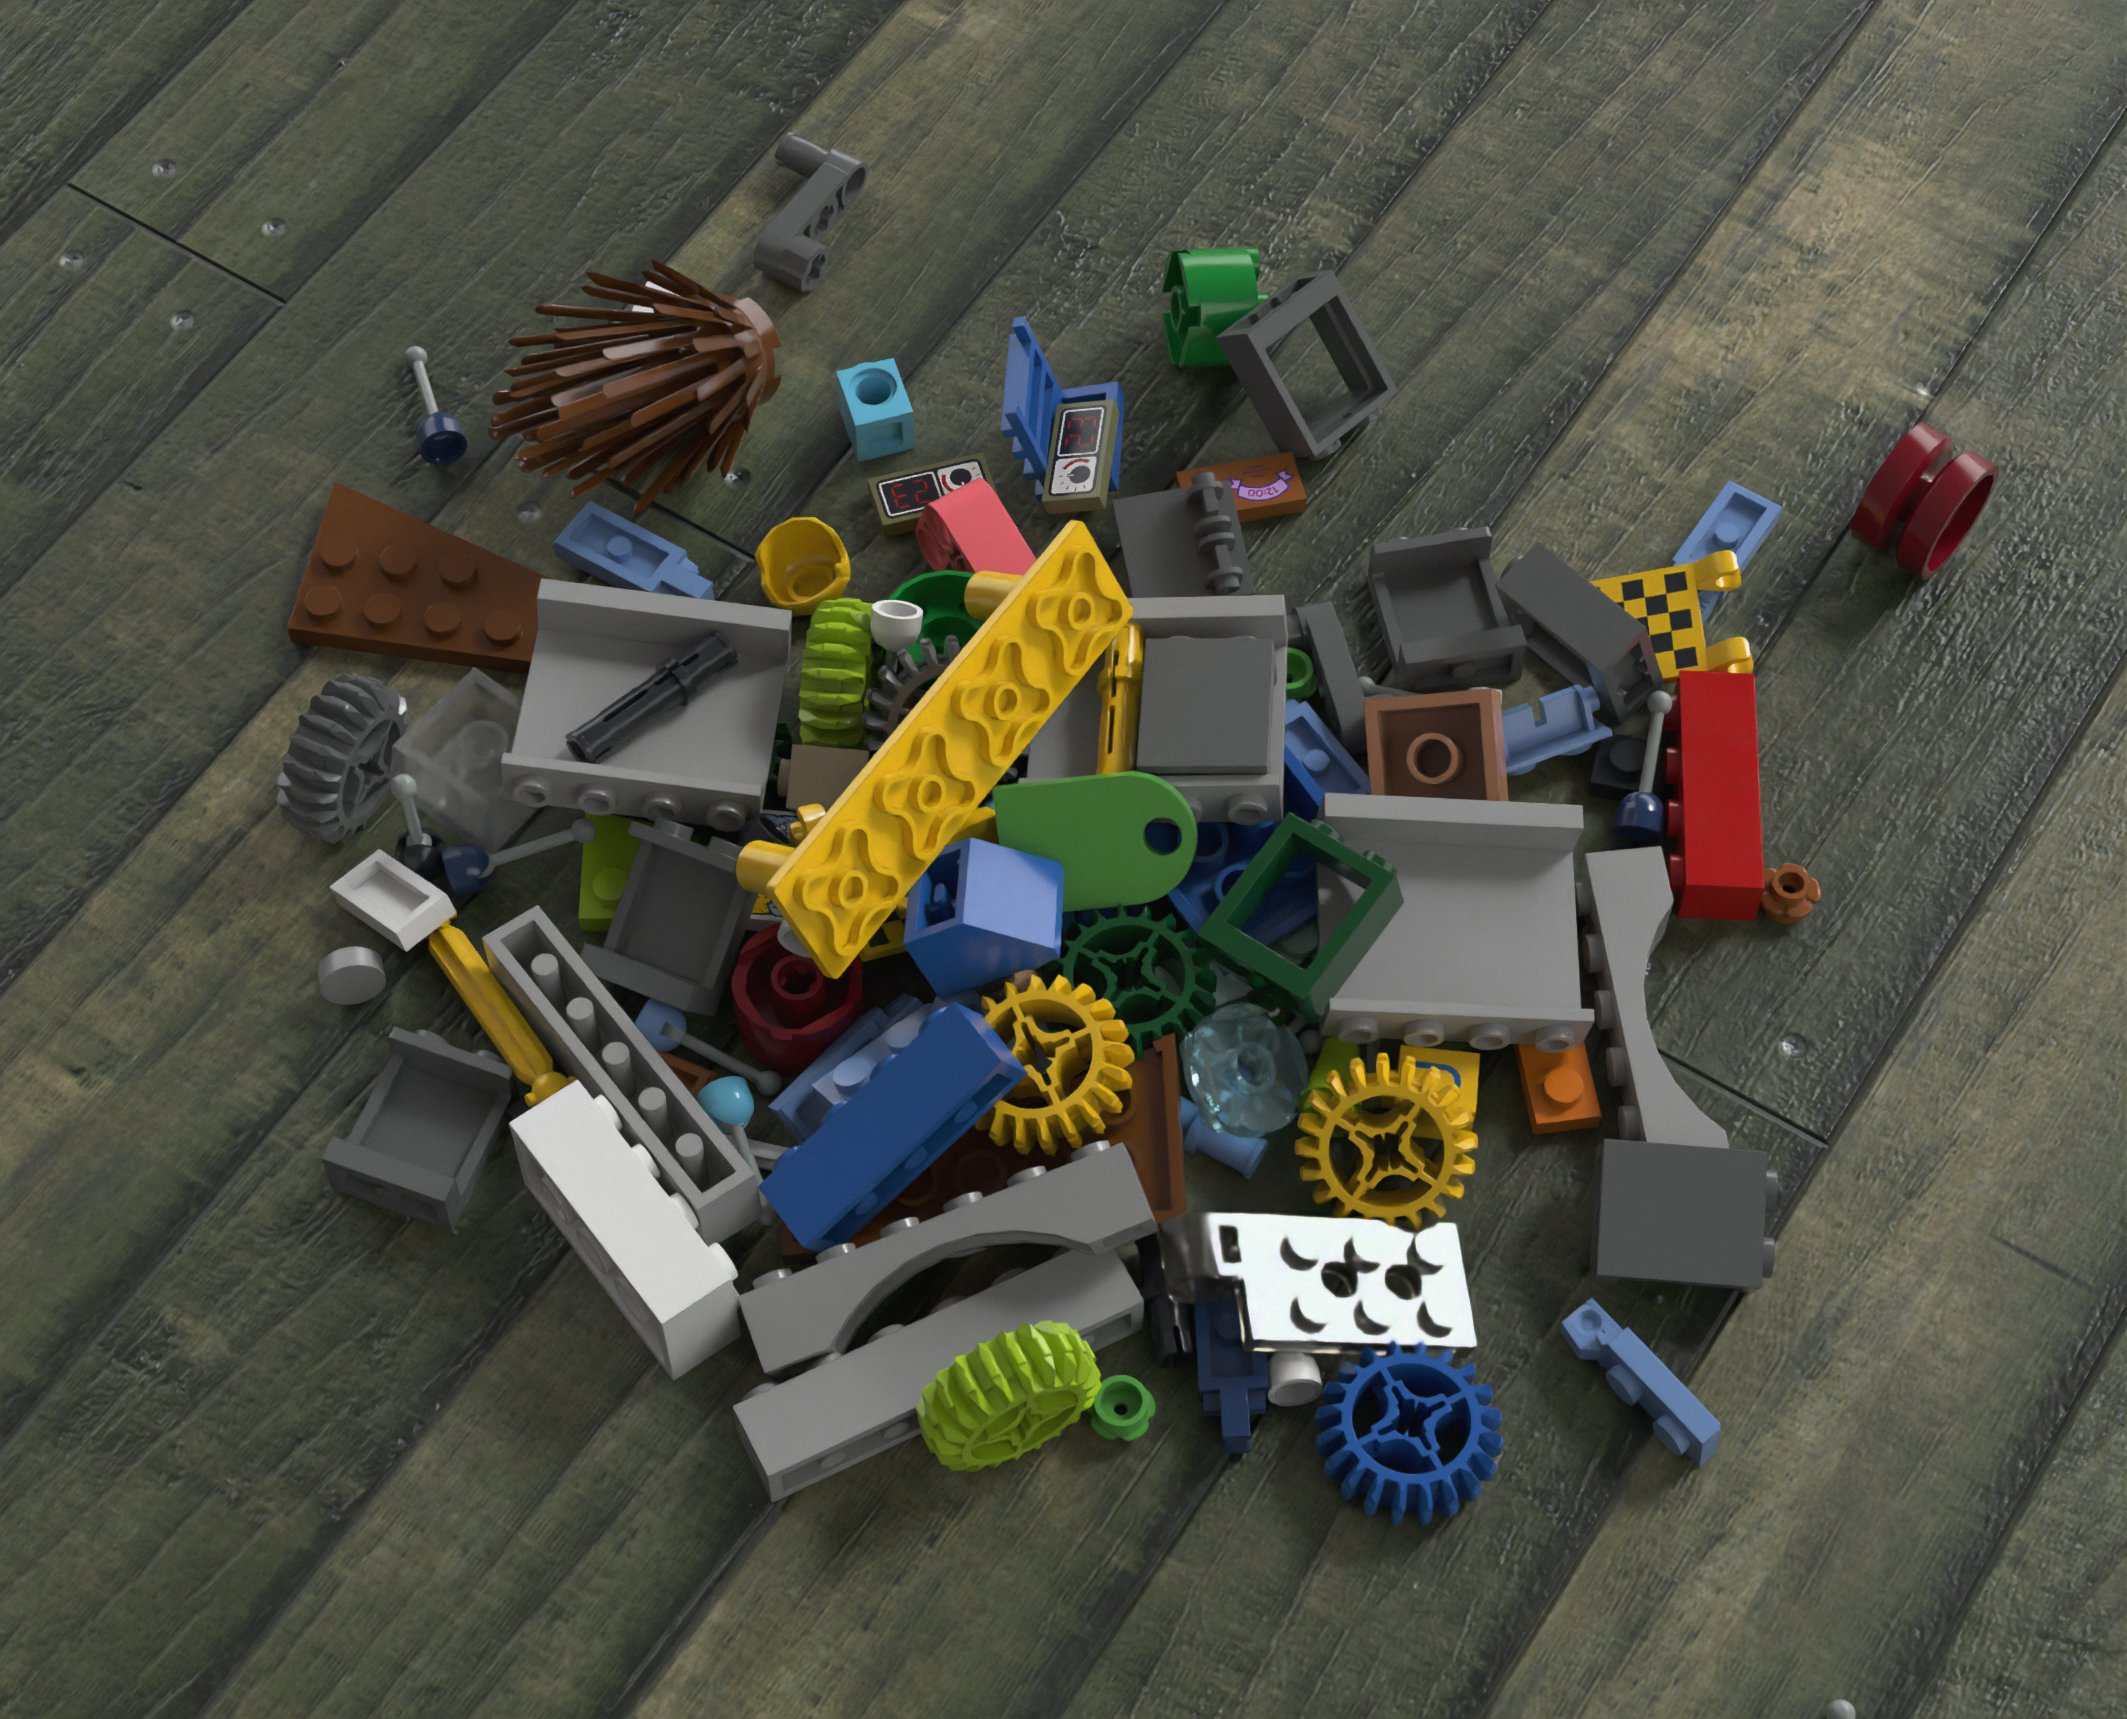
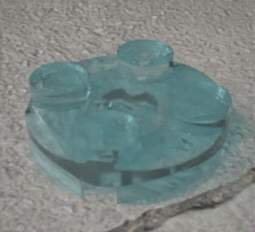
[1180,1003,1309,1139]

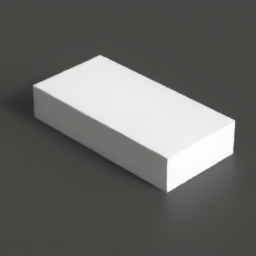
[330,849,457,952]

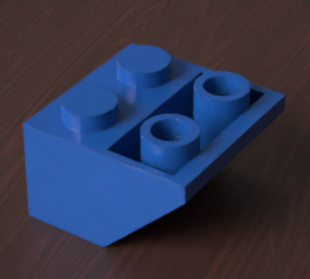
[903,837,1065,999]

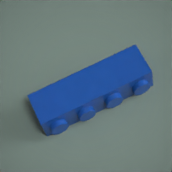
[758,1002,1028,1253]

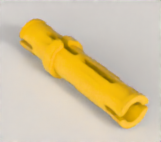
[1096,621,1146,775]

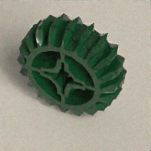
[1041,903,1217,1065]

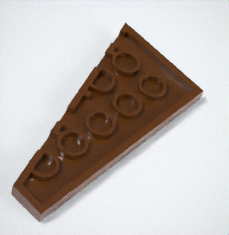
[287,482,553,675]
[781,1033,1189,1265]

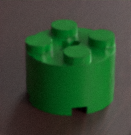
[1162,247,1268,368]

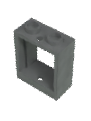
[1216,269,1399,461]
[1495,541,1664,726]

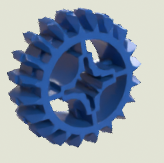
[1315,1339,1503,1527]

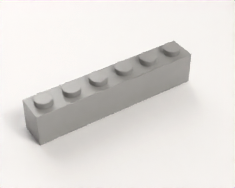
[482,905,763,1247]
[733,1246,1144,1503]

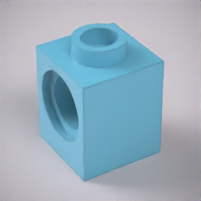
[836,358,915,462]

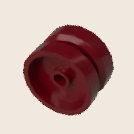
[1850,422,1999,580]

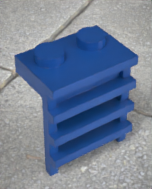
[1001,316,1125,502]

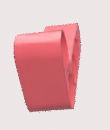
[915,478,1037,576]

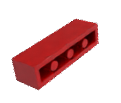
[1662,670,1764,921]

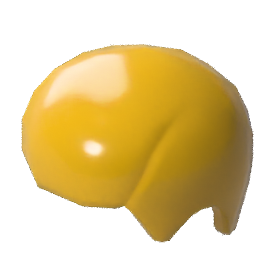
[755,517,851,616]

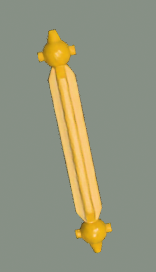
[425,906,576,1107]

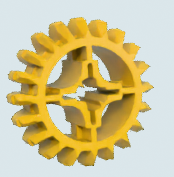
[974,974,1134,1156]
[1295,1053,1478,1236]

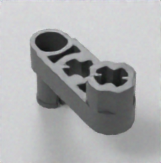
[753,131,869,292]
[1286,601,1396,756]

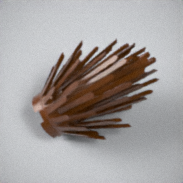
[488,259,782,514]

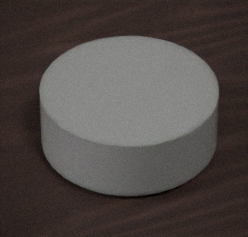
[317,946,386,1005]

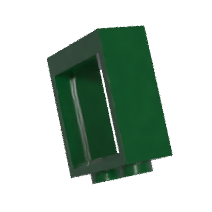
[1197,812,1404,1025]

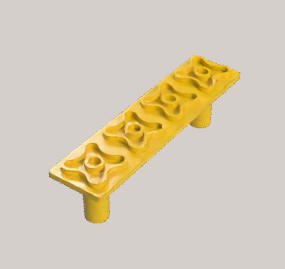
[736,520,1133,979]

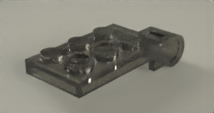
[1158,1212,1477,1358]

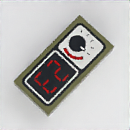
[1041,399,1120,514]
[867,452,999,538]

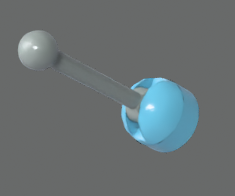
[697,1076,780,1226]

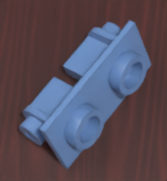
[1502,684,1613,776]

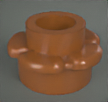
[1760,863,1821,924]

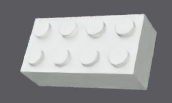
[509,1079,741,1381]

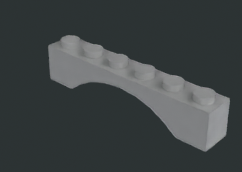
[1574,846,1730,1149]
[737,1141,1159,1383]

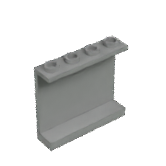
[501,578,792,832]
[1018,595,1288,826]
[1315,793,1595,1053]

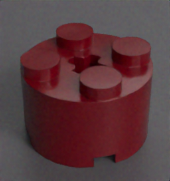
[731,922,867,1078]

